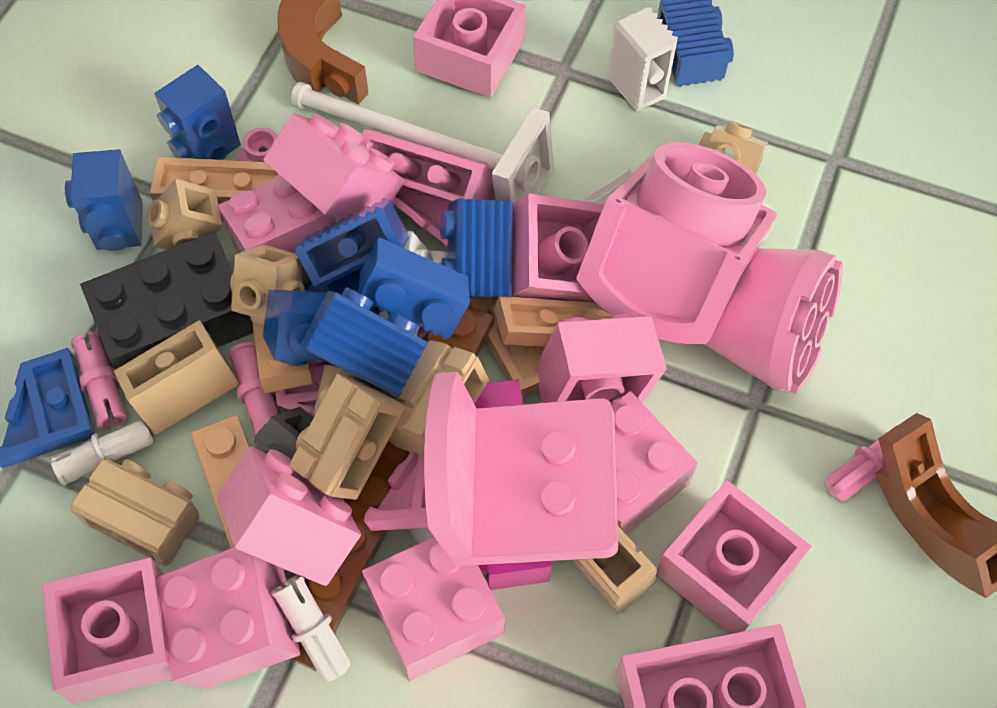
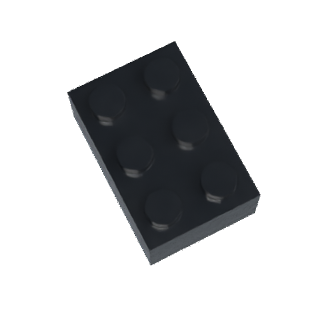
[80,231,254,370]

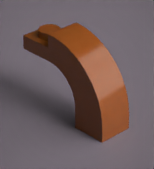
[277,0,369,105]
[876,413,997,598]

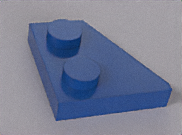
[0,348,95,468]

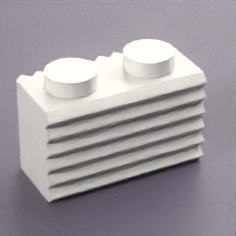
[608,7,678,112]

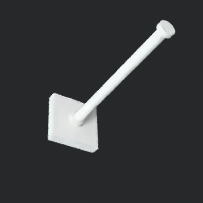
[291,82,554,203]

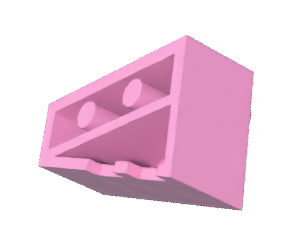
[361,128,495,247]

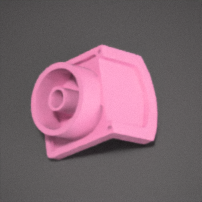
[576,142,777,344]
[424,372,618,566]

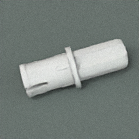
[50,421,154,486]
[271,575,350,682]

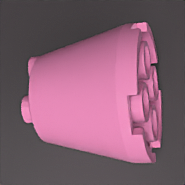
[704,248,843,394]

